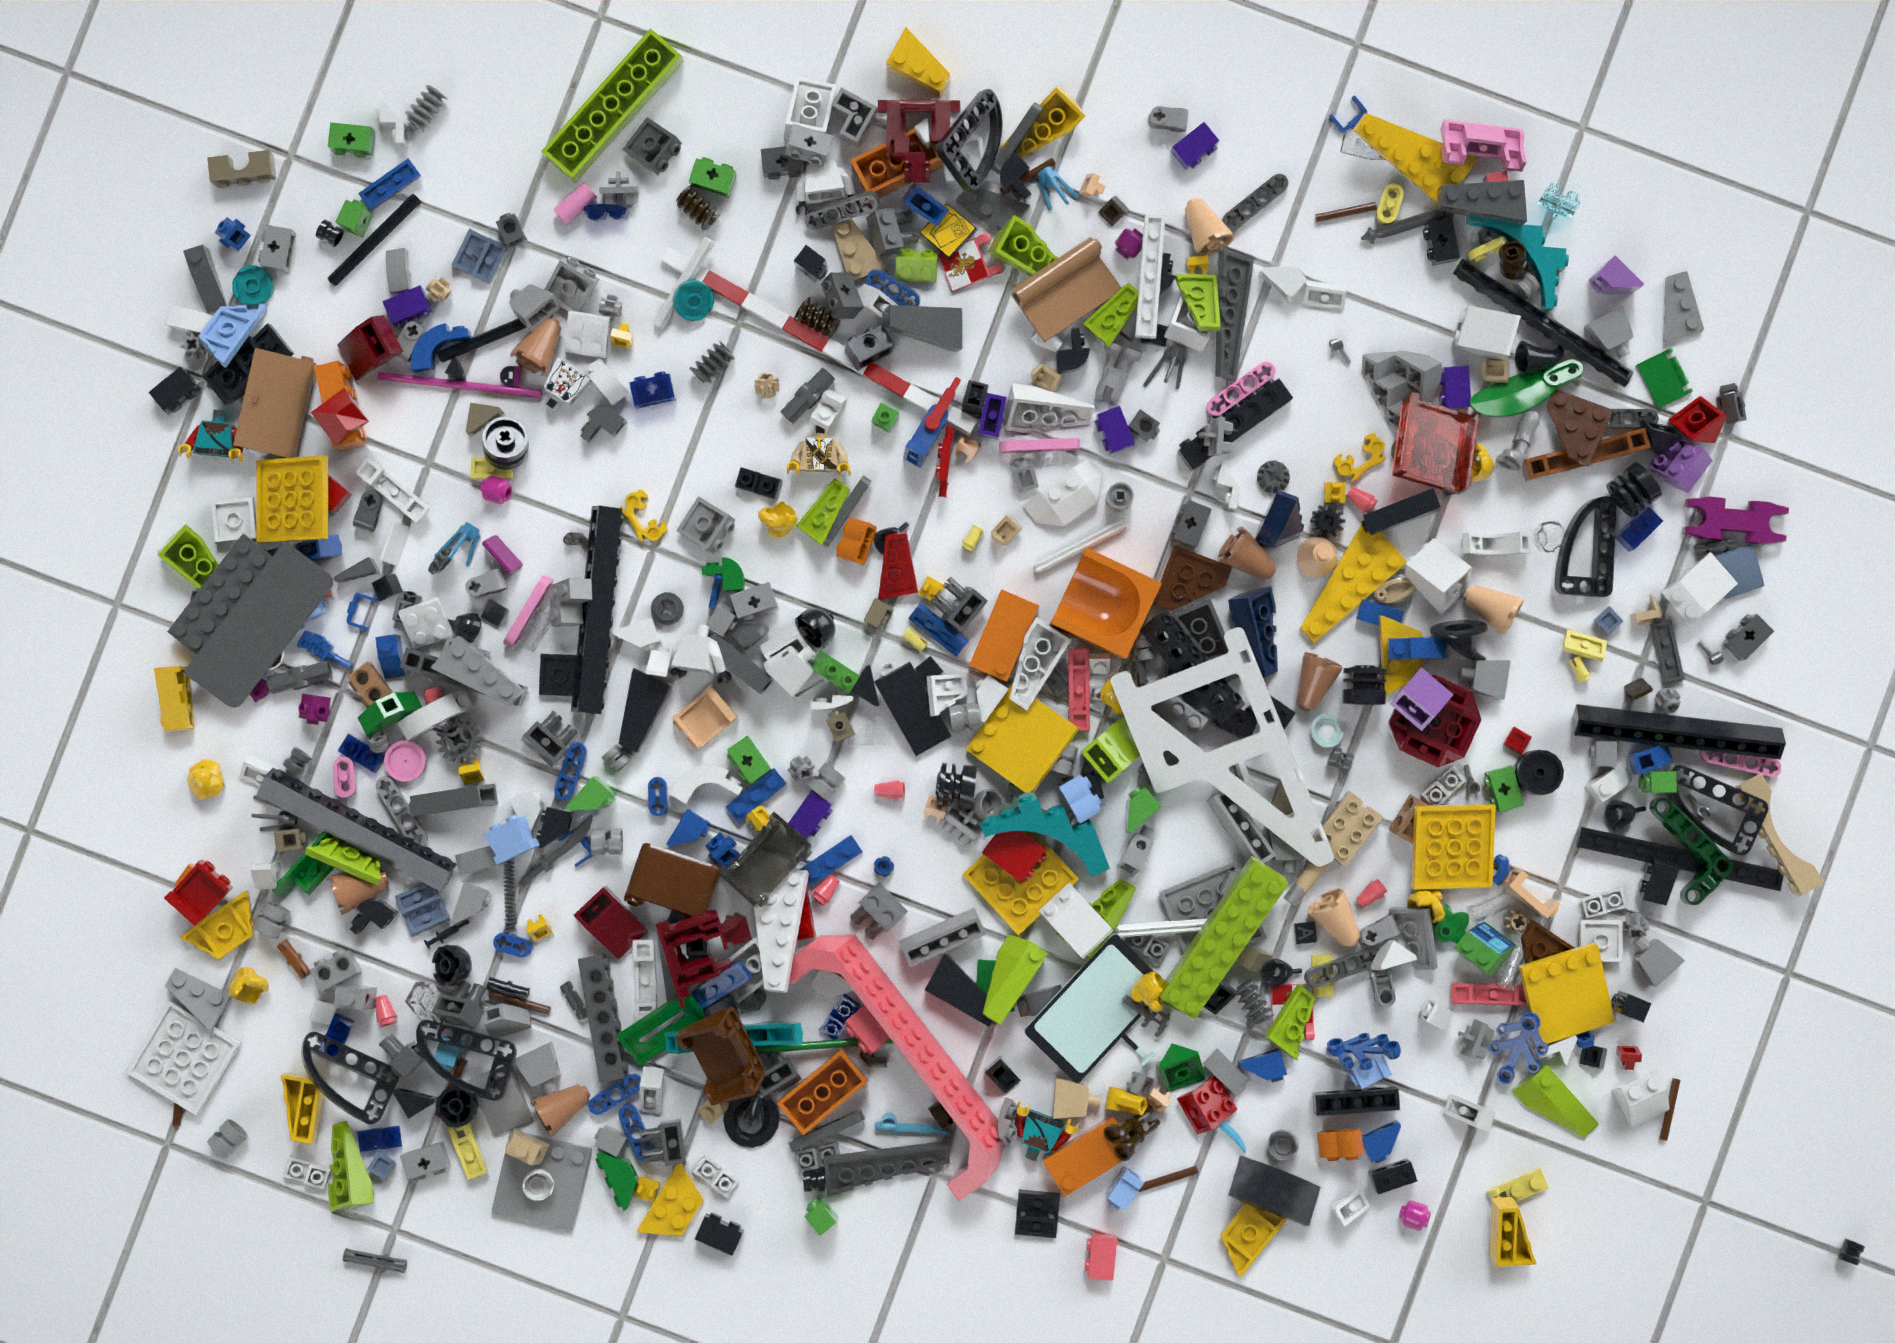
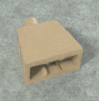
[1052,1077,1101,1119]
[505,1128,550,1166]

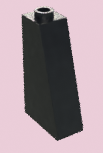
[1361,488,1441,536]
[618,668,673,755]
[924,953,996,1027]

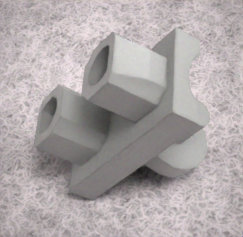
[599,171,639,205]
[1199,417,1233,457]
[942,808,982,846]
[1457,1019,1495,1059]

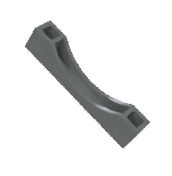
[400,647,528,707]

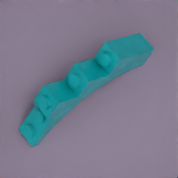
[1465,215,1569,312]
[979,792,1110,877]
[665,1021,803,1054]

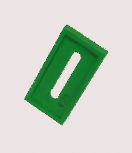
[617,994,706,1066]

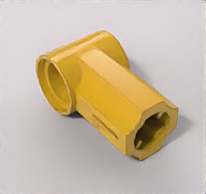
[1105,1087,1148,1115]

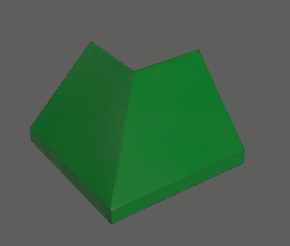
[1156,1043,1206,1092]

